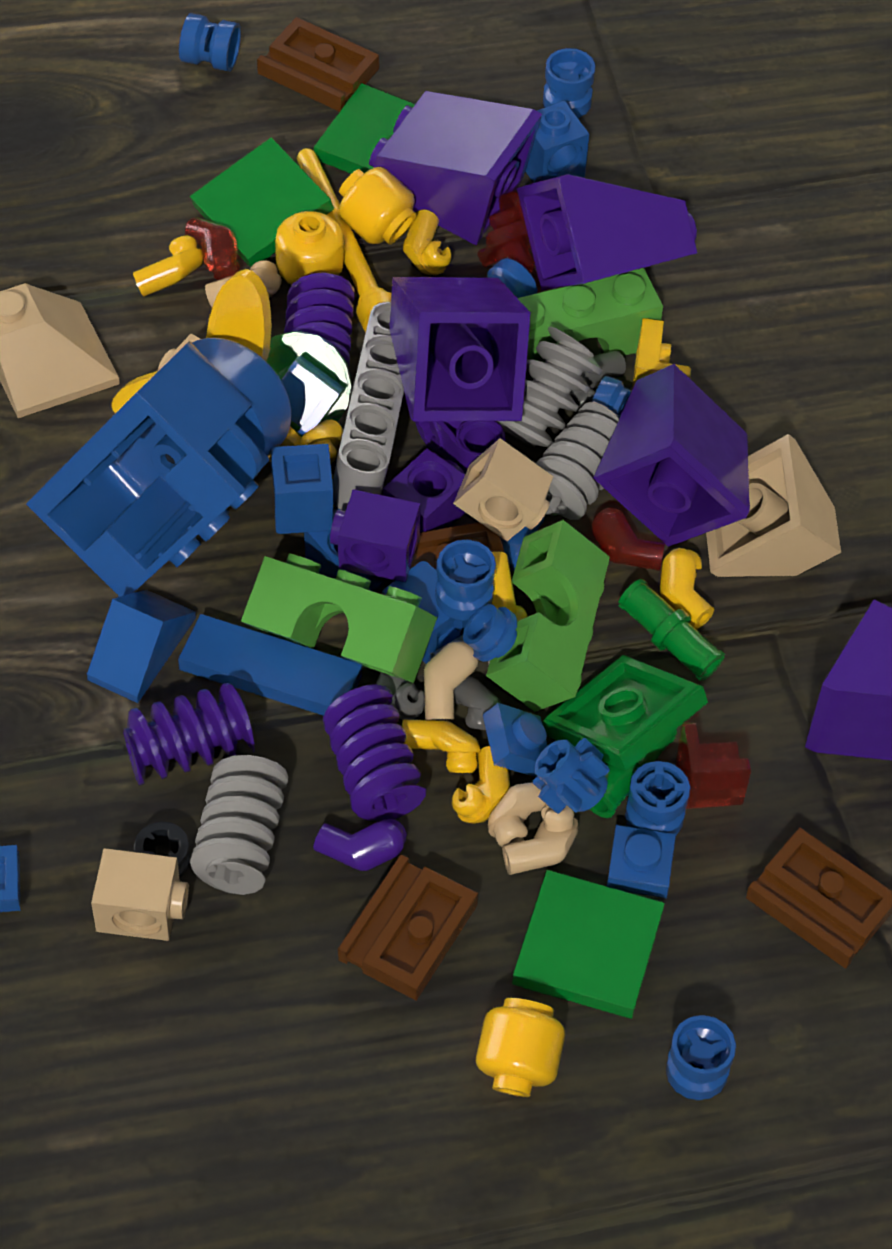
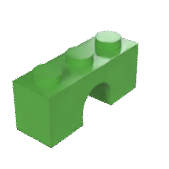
[518,268,663,380]
[486,520,610,712]
[241,553,437,683]

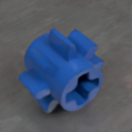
[533,738,610,814]

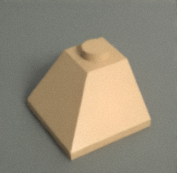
[0,283,120,418]
[706,434,841,577]

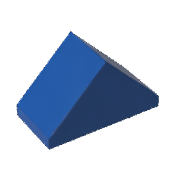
[87,590,196,703]

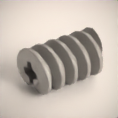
[496,326,603,447]
[535,401,619,520]
[190,755,289,895]

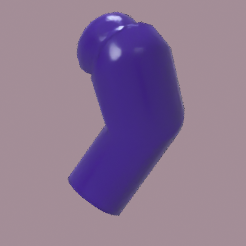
[313,819,407,871]

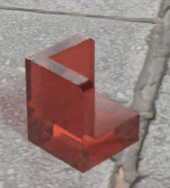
[676,722,751,808]

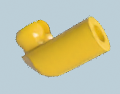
[452,746,510,824]

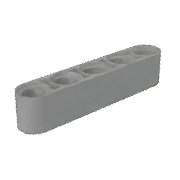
[332,302,404,511]

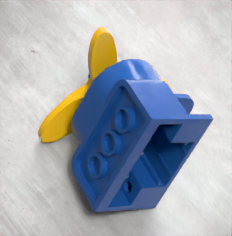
[26,269,335,597]

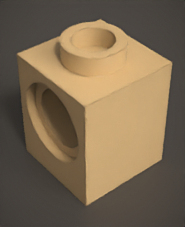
[453,439,554,541]
[91,848,189,941]

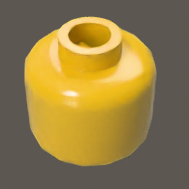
[339,167,416,244]
[275,211,344,285]
[476,998,565,1097]

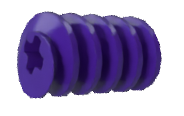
[284,273,354,367]
[123,683,255,786]
[323,684,426,821]

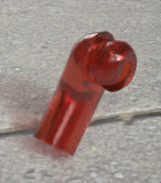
[185,217,240,280]
[592,507,665,571]

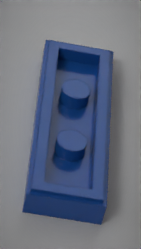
[178,614,362,716]

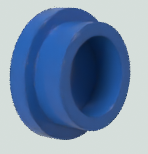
[463,604,517,662]

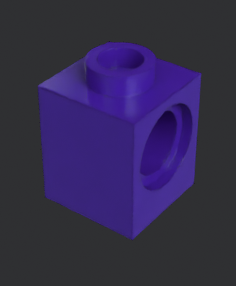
[383,449,466,533]
[330,489,420,582]

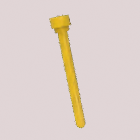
[297,148,392,333]

